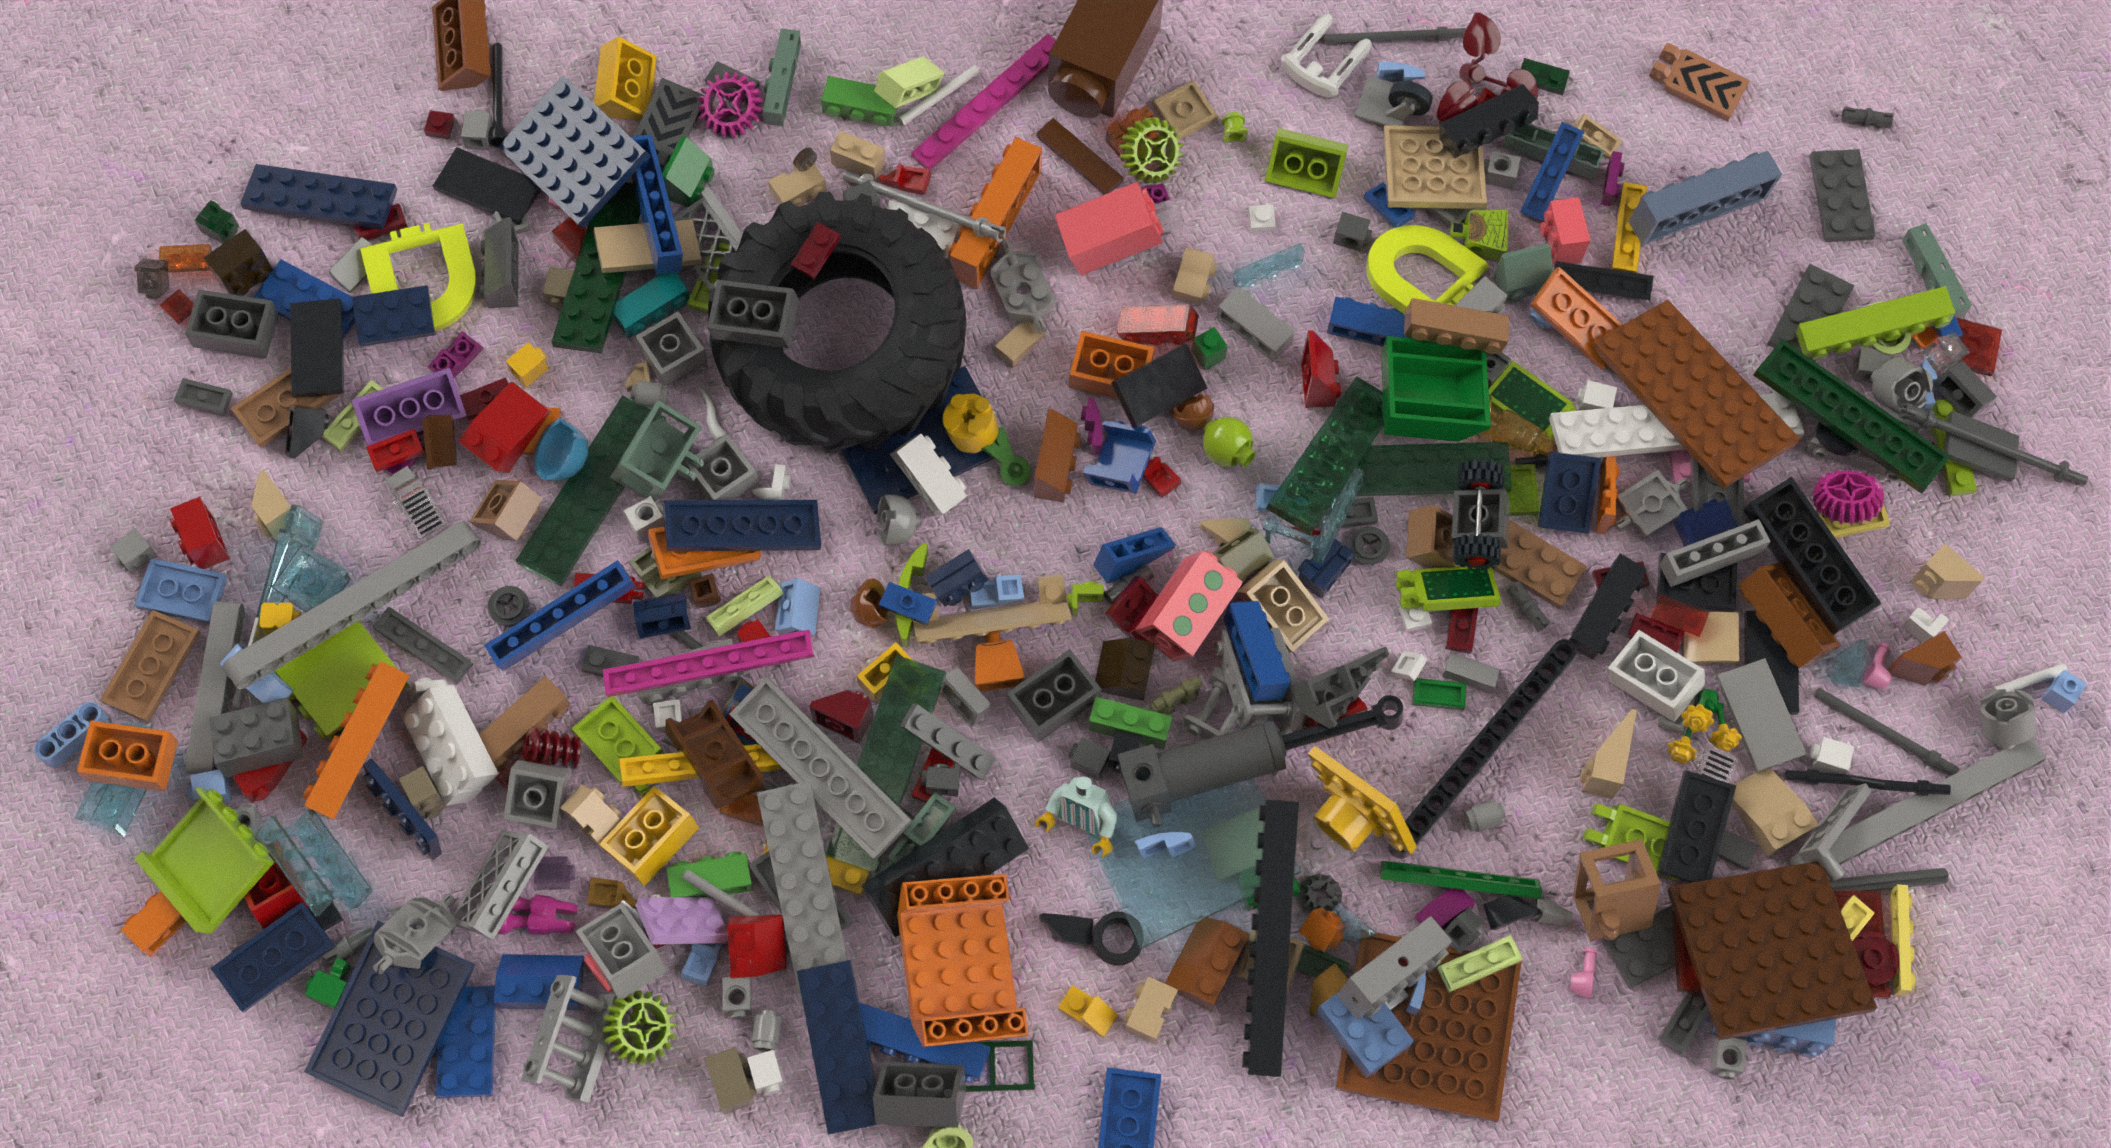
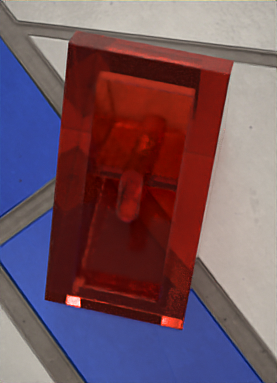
[551,217,586,264]

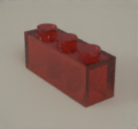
[1116,304,1199,346]

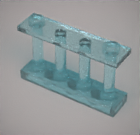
[1263,449,1364,564]
[255,809,373,916]

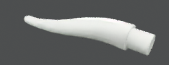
[700,389,726,441]

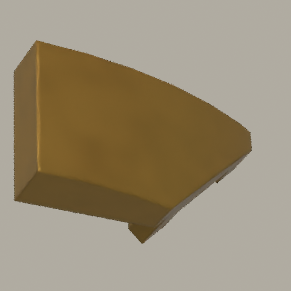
[587,877,637,909]
[1309,963,1348,1017]

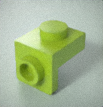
[1067,581,1103,616]

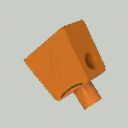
[975,630,1025,692]

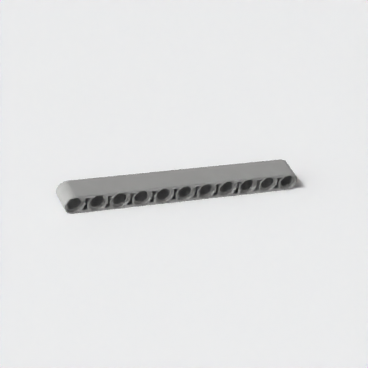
[222,521,481,689]
[1789,738,2046,865]

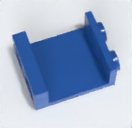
[1083,420,1156,494]

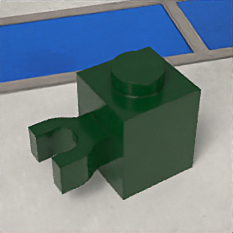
[194,200,239,244]

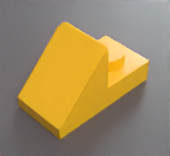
[1058,985,1118,1038]

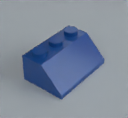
[494,954,585,1010]

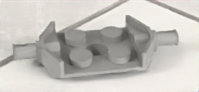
[990,239,1056,334]
[373,894,456,974]

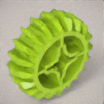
[1119,118,1184,184]
[602,990,677,1065]

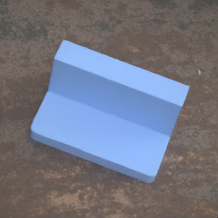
[775,578,820,636]

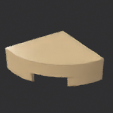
[626,361,651,392]

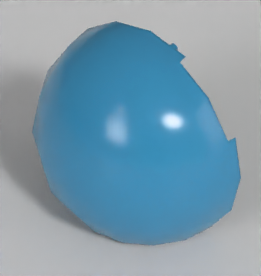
[534,418,589,481]

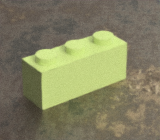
[874,56,945,108]

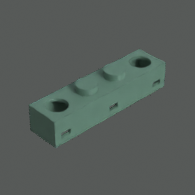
[762,28,801,126]
[1502,123,1605,180]
[1902,223,1972,319]

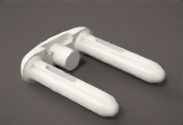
[1281,14,1371,98]

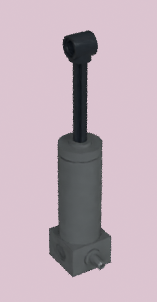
[1117,695,1403,828]

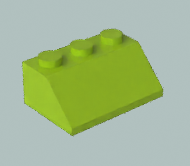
[1265,128,1349,198]

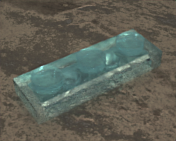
[1233,243,1305,288]

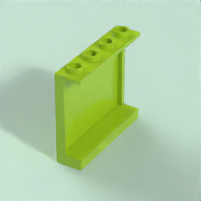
[273,621,409,742]
[135,787,274,935]

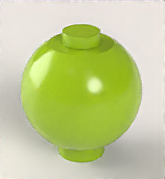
[1203,417,1256,468]

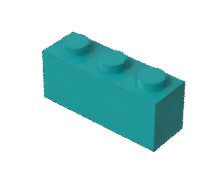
[613,272,690,339]

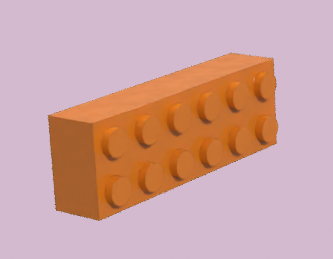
[948,137,1042,289]
[302,661,410,820]

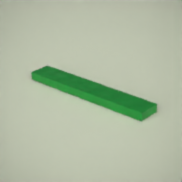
[1379,860,1542,899]

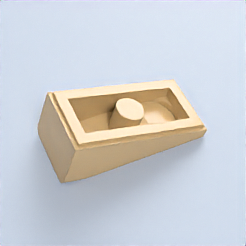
[1572,113,1623,159]
[994,322,1046,368]

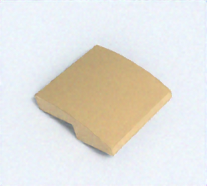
[1682,612,1739,666]

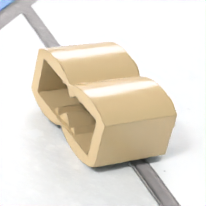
[1172,247,1217,305]

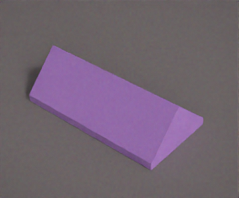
[351,368,467,446]

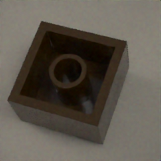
[203,229,273,296]

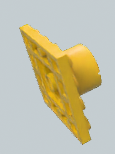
[1308,746,1417,855]

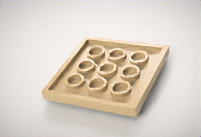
[1383,125,1487,209]

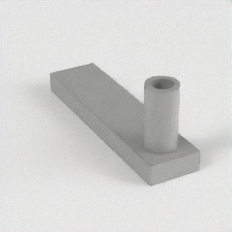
[1798,784,1872,881]

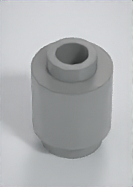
[630,380,669,408]
[1464,799,1506,832]
[752,1010,782,1051]

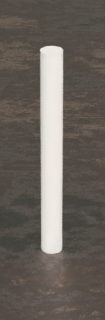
[898,65,980,126]

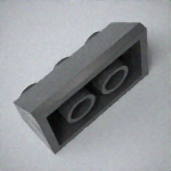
[480,217,519,308]

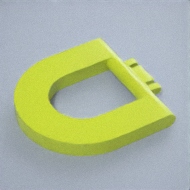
[360,223,477,331]
[1366,225,1489,315]

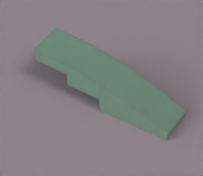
[877,792,956,875]

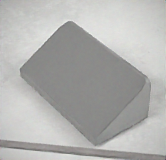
[329,237,371,293]
[1443,652,1500,693]
[939,668,991,726]

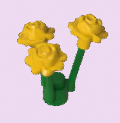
[1667,689,1742,764]

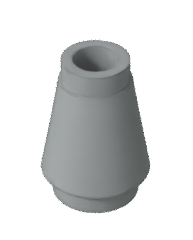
[1531,897,1572,927]

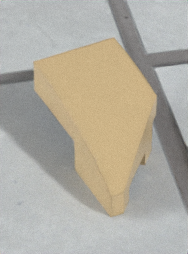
[1198,518,1251,546]

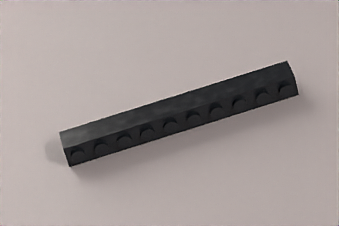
[1242,800,1299,1077]

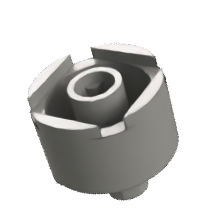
[1871,356,1933,413]
[1979,689,2037,750]

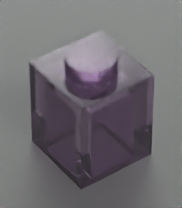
[534,856,575,890]

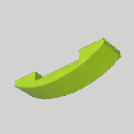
[895,543,928,648]

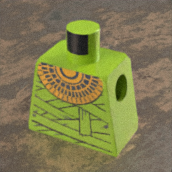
[1450,209,1508,262]

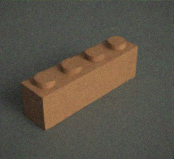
[1404,298,1509,354]
[479,676,570,772]

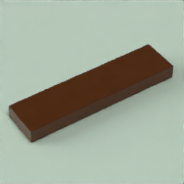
[1036,118,1123,195]

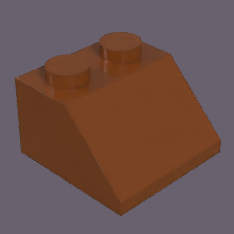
[1887,631,1962,686]

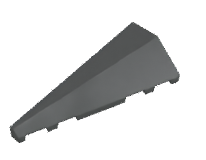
[1291,647,1389,728]

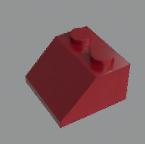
[809,690,873,744]

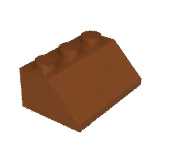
[1034,409,1081,503]
[1165,916,1250,1011]

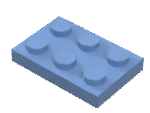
[134,558,228,624]

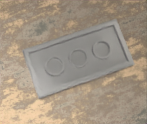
[1716,658,1806,773]

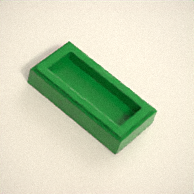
[1412,678,1467,710]

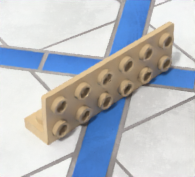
[913,574,1072,644]

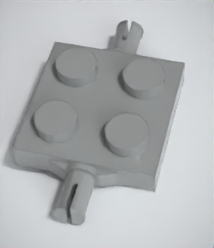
[1614,470,1690,539]

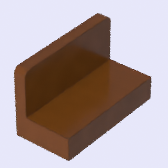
[422,414,458,469]

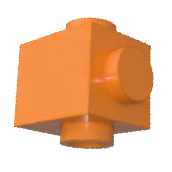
[1299,907,1347,951]

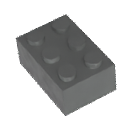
[707,280,799,348]
[185,289,279,358]
[1006,649,1101,743]
[209,697,304,778]
[873,1062,966,1128]

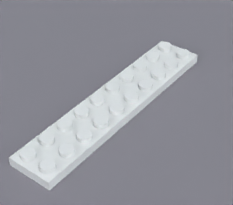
[1549,393,1805,457]

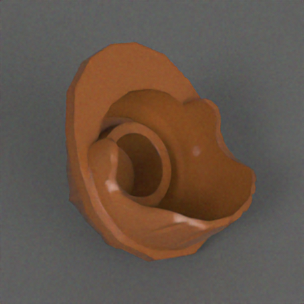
[1169,394,1215,431]
[850,578,889,628]

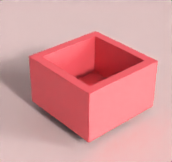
[1540,197,1590,267]

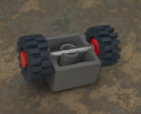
[1452,459,1510,570]

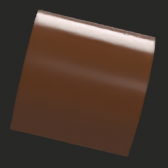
[688,573,721,608]

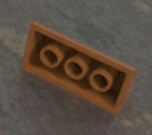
[432,0,491,91]
[1738,563,1841,668]

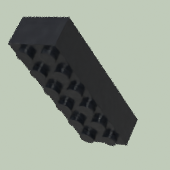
[1744,477,1882,635]
[861,797,1029,938]

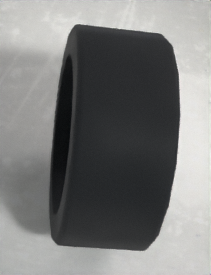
[1093,912,1144,966]

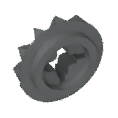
[1349,526,1390,566]
[488,586,530,626]
[1299,873,1343,913]

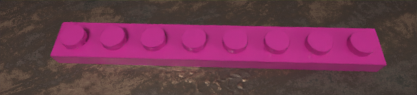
[911,34,1056,171]
[603,629,815,697]

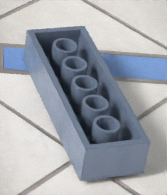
[1628,151,1782,245]

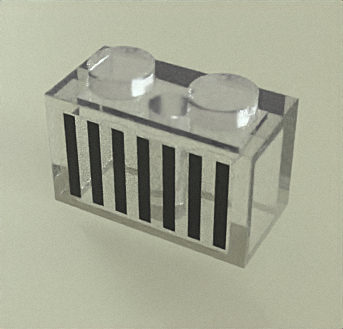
[391,475,447,540]
[1693,744,1739,783]

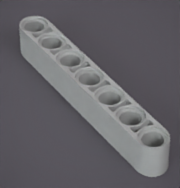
[186,601,245,774]

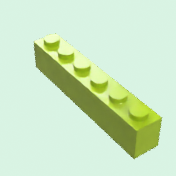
[1796,286,1955,360]

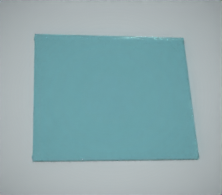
[1085,778,1301,949]

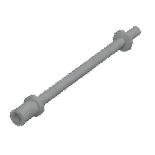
[843,171,1006,242]

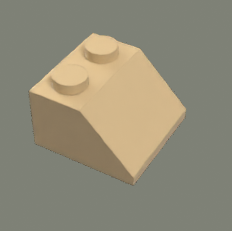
[251,469,303,544]
[1910,544,1985,599]

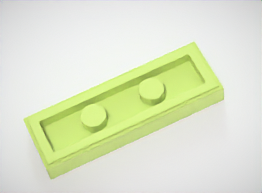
[322,380,383,452]
[705,576,784,637]
[1437,935,1523,993]

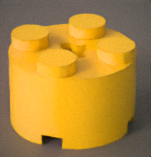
[943,394,999,453]

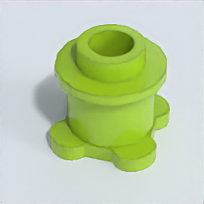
[1221,112,1248,143]

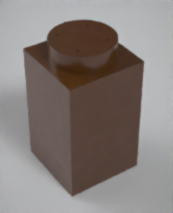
[1048,0,1163,118]

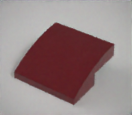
[1105,576,1159,641]

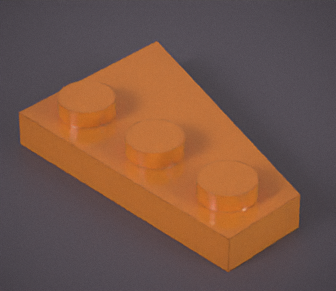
[1596,456,1619,534]

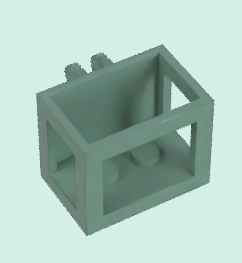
[610,400,704,502]

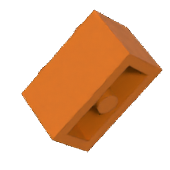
[121,891,187,957]

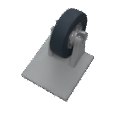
[1354,75,1433,126]

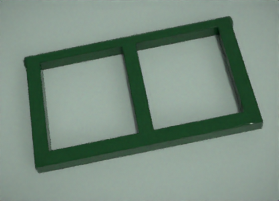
[966,1040,1035,1092]

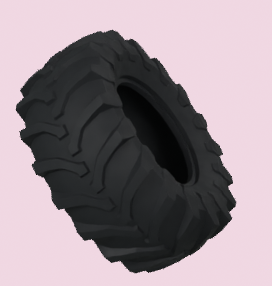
[708,192,966,454]

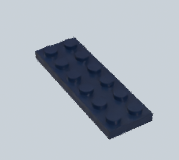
[240,164,398,230]
[663,500,822,551]
[797,960,879,1135]

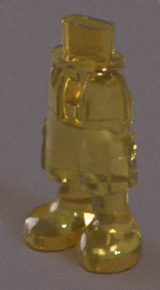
[1481,394,1556,457]

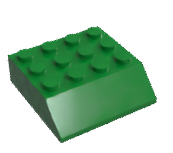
[1381,336,1491,442]

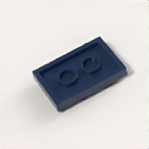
[352,285,436,347]
[1537,451,1601,534]

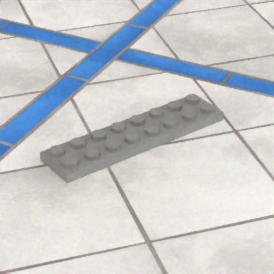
[730,676,913,860]
[757,781,848,1005]

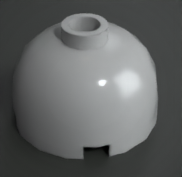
[877,494,920,545]

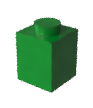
[1191,327,1228,370]

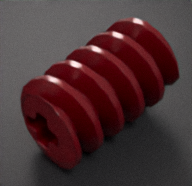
[522,727,582,769]

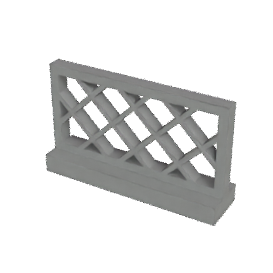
[673,187,743,292]
[453,830,549,940]

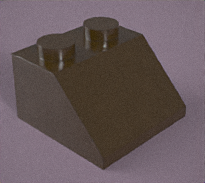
[1095,638,1155,701]

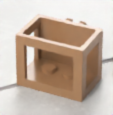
[1573,839,1661,941]

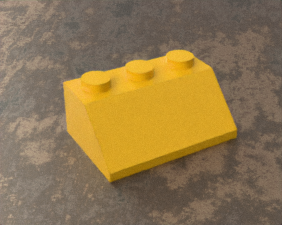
[594,36,657,120]
[599,786,699,887]

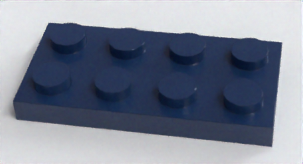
[363,758,442,860]
[210,902,335,1013]

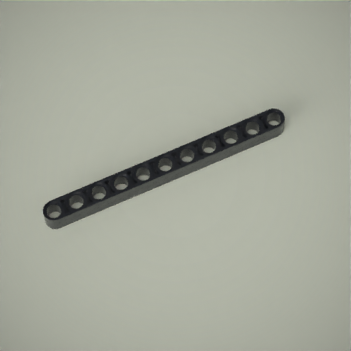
[1389,639,1576,859]

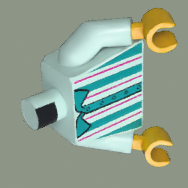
[1035,777,1117,858]

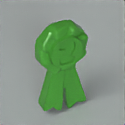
[981,427,1031,486]

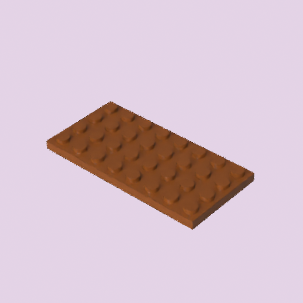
[1592,300,1800,489]

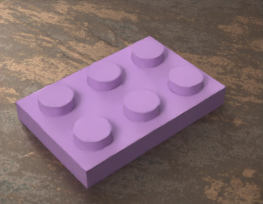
[635,897,728,944]

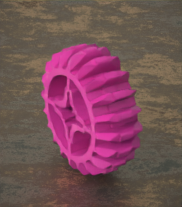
[697,72,763,138]
[1813,469,1884,526]

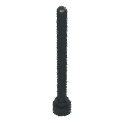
[488,42,508,147]

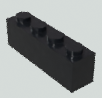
[1439,84,1539,159]
[1568,553,1647,660]

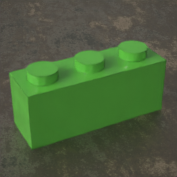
[821,76,898,127]
[1088,697,1172,750]
[667,851,753,897]

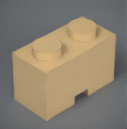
[830,131,886,182]
[768,158,827,207]
[560,784,621,846]
[1123,976,1178,1044]

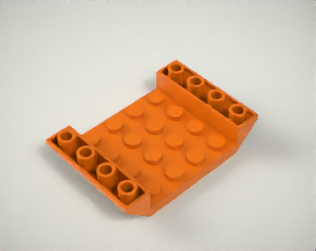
[897,874,1029,1047]

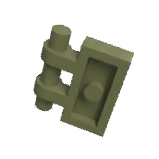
[1149,676,1202,715]

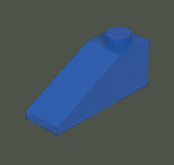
[1093,527,1176,583]

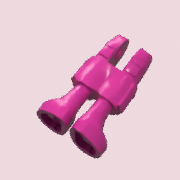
[497,894,578,935]

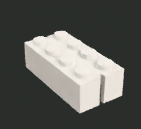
[401,685,499,806]

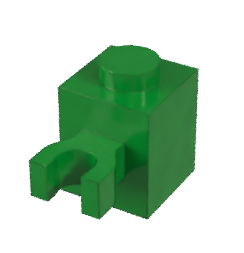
[305,958,351,1010]

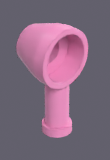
[1862,642,1892,689]
[1570,948,1598,999]

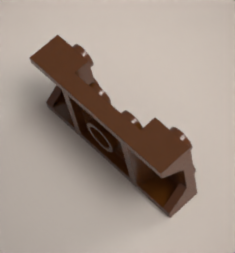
[665,700,764,809]

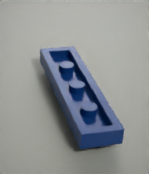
[1520,122,1585,222]

